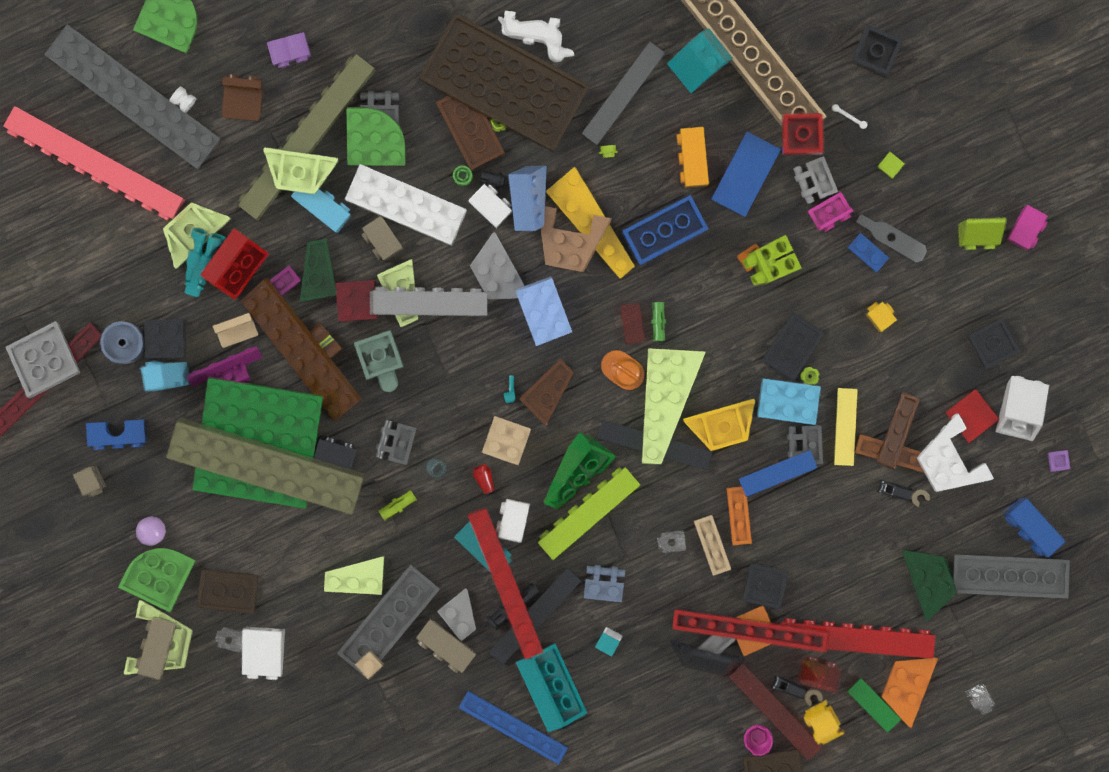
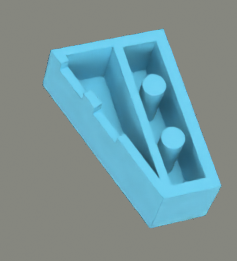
[141,361,191,391]

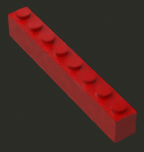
[467,507,543,659]
[672,609,830,652]
[780,618,935,658]

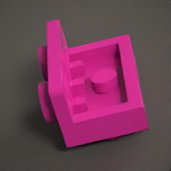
[807,192,853,232]

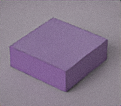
[1048,450,1070,472]

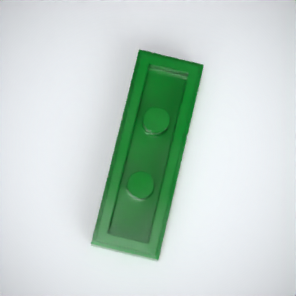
[847,678,901,733]

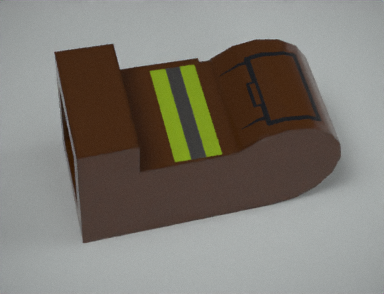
[310,322,343,359]

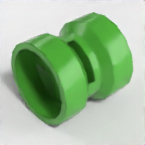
[453,166,473,186]

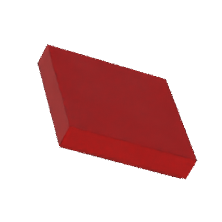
[945,389,999,443]

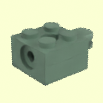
[354,330,404,392]

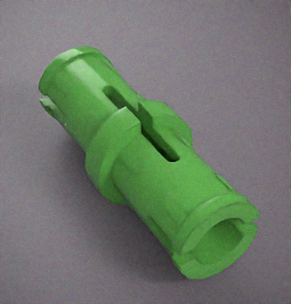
[651,302,666,341]

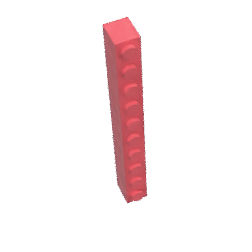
[4,106,185,221]

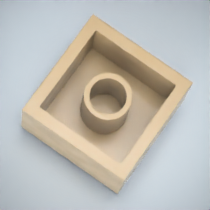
[482,416,531,465]

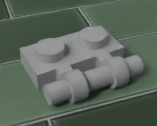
[793,156,838,204]

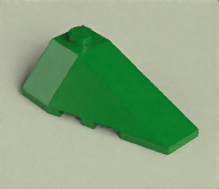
[544,432,616,510]

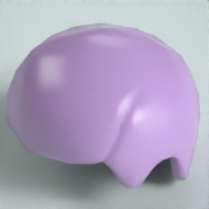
[135,516,166,546]

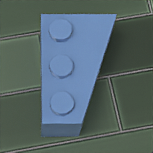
[508,166,546,231]

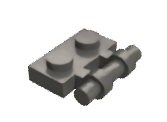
[360,91,399,124]
[376,420,417,465]
[787,425,823,464]

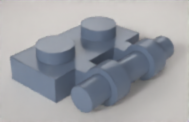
[584,565,625,602]

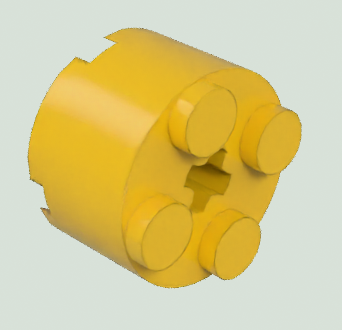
[804,700,844,745]

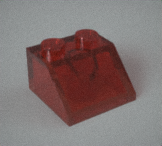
[796,656,841,694]

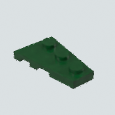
[299,239,336,302]

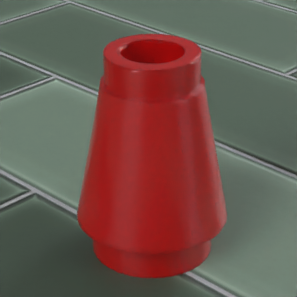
[473,464,495,494]

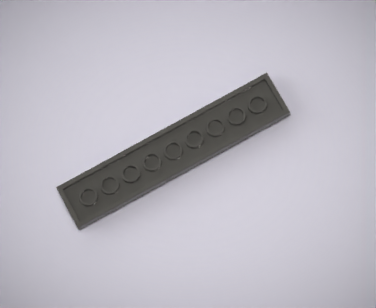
[44,24,221,169]

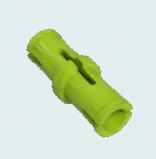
[378,490,417,521]

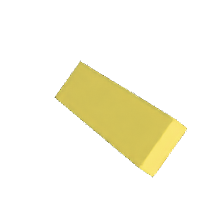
[834,388,857,466]

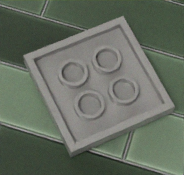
[6,321,81,399]

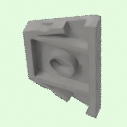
[470,232,524,300]

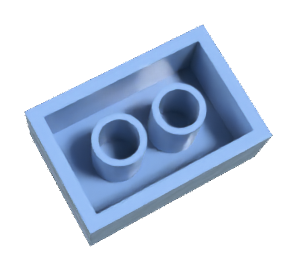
[515,276,572,346]

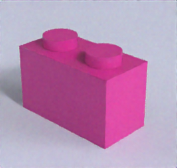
[1006,205,1048,250]

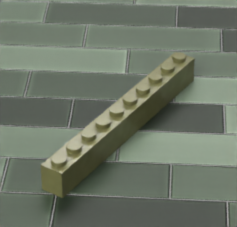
[238,54,376,221]

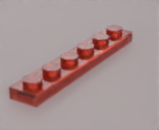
[729,663,822,761]

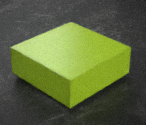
[878,152,905,179]

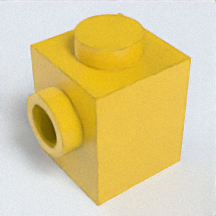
[866,302,897,332]

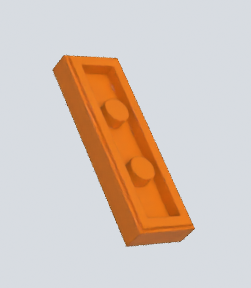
[726,487,752,545]

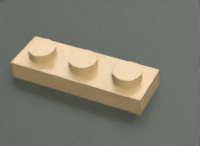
[694,515,731,576]

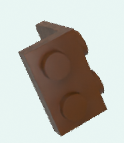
[222,74,263,121]

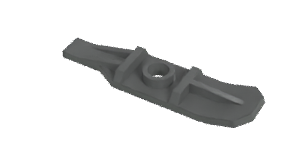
[856,214,927,262]

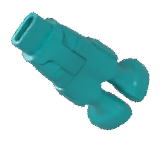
[184,228,226,297]

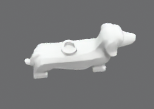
[498,11,574,62]

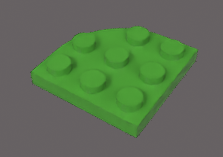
[133,0,197,54]
[347,107,405,166]
[118,548,196,612]

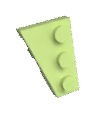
[377,259,419,327]
[324,556,384,595]

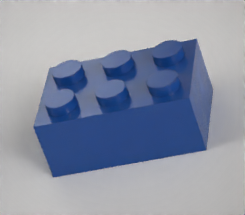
[1004,498,1066,557]

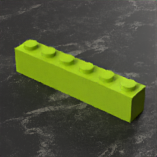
[538,467,640,560]

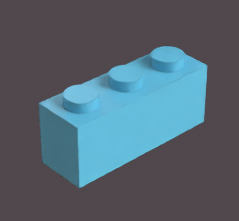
[291,189,351,233]

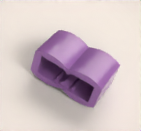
[267,32,311,68]

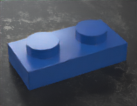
[847,233,889,273]

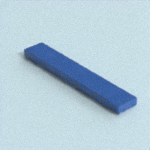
[459,691,568,765]

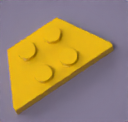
[683,399,755,451]

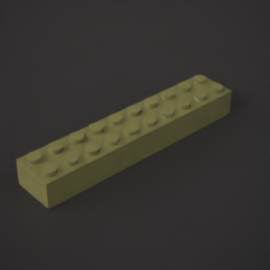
[166,417,365,515]

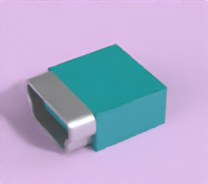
[595,627,623,657]

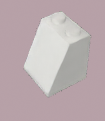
[996,376,1049,441]
[242,627,285,680]

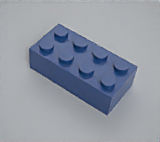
[622,195,708,266]

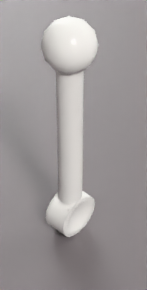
[832,104,867,129]

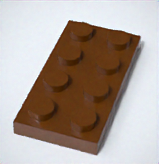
[436,96,505,171]

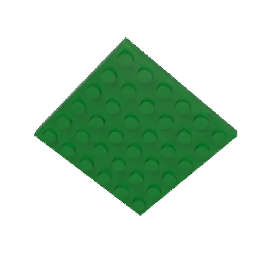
[192,377,323,509]

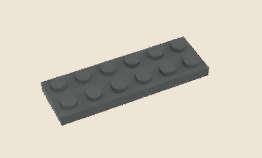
[953,554,1070,598]
[337,565,440,678]

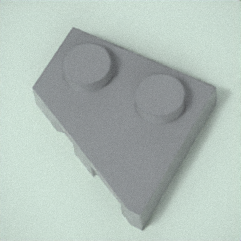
[437,588,476,641]

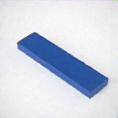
[739,450,817,497]

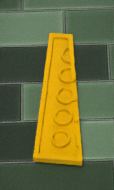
[546,167,635,279]

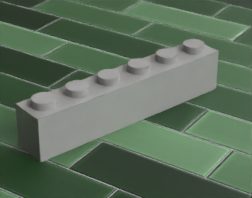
[370,287,487,316]

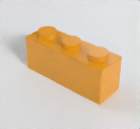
[677,127,709,188]

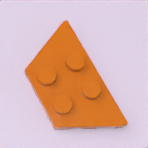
[881,657,938,728]

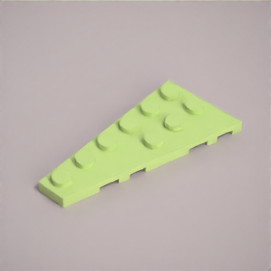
[642,348,705,465]

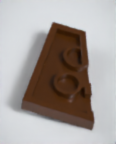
[519,359,574,426]

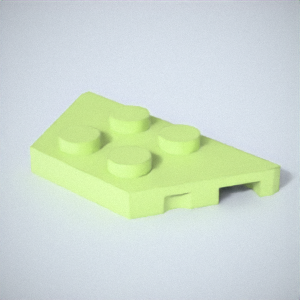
[264,148,338,194]
[163,203,231,269]

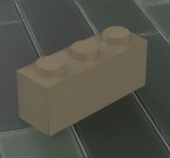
[135,616,177,680]
[416,619,477,673]

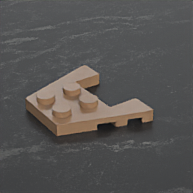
[541,206,612,272]

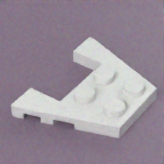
[917,413,994,492]

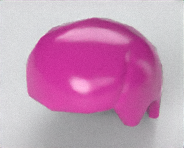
[744,724,773,756]

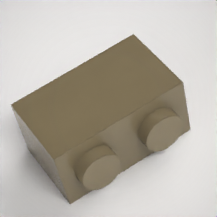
[362,216,403,261]
[73,466,106,497]

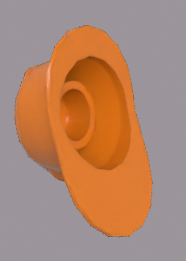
[601,351,644,390]

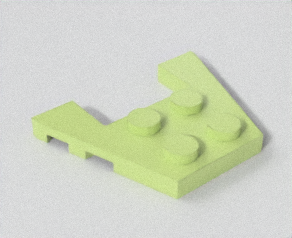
[124,600,193,675]

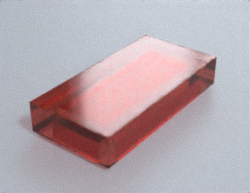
[620,303,645,344]

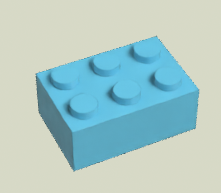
[757,379,821,425]

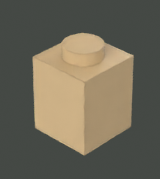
[355,650,384,679]

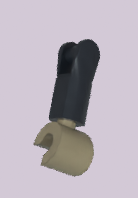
[876,480,930,507]
[770,675,823,706]

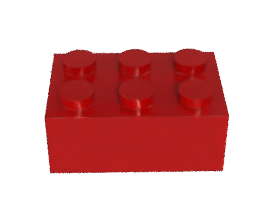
[200,228,269,300]

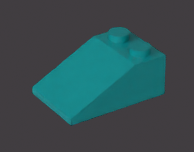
[667,28,733,93]

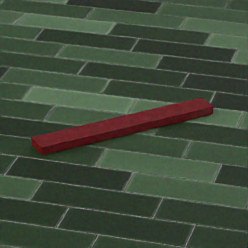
[0,322,102,437]

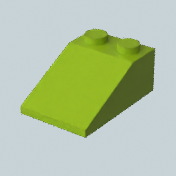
[958,218,1006,250]

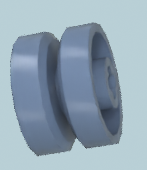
[100,321,145,364]

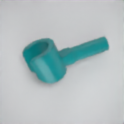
[504,376,515,403]

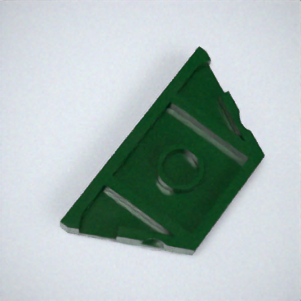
[902,549,957,621]

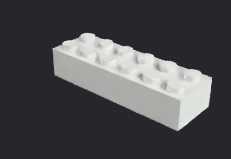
[345,164,467,246]

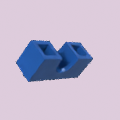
[86,420,148,450]

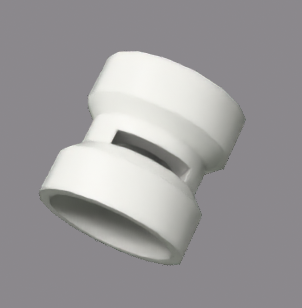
[169,86,196,113]

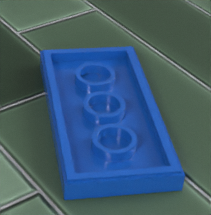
[711,132,781,217]

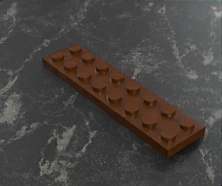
[241,278,362,422]

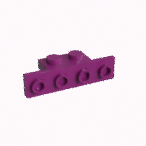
[186,346,263,387]

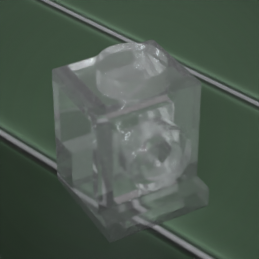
[657,531,686,553]
[215,627,242,653]
[965,683,995,715]

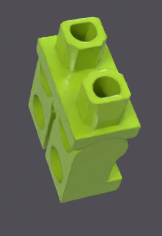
[742,235,802,286]

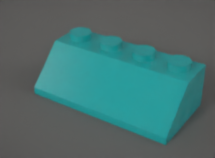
[516,644,587,732]

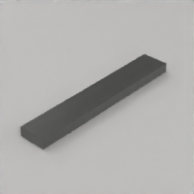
[582,42,665,145]

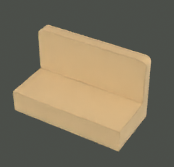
[213,313,258,348]

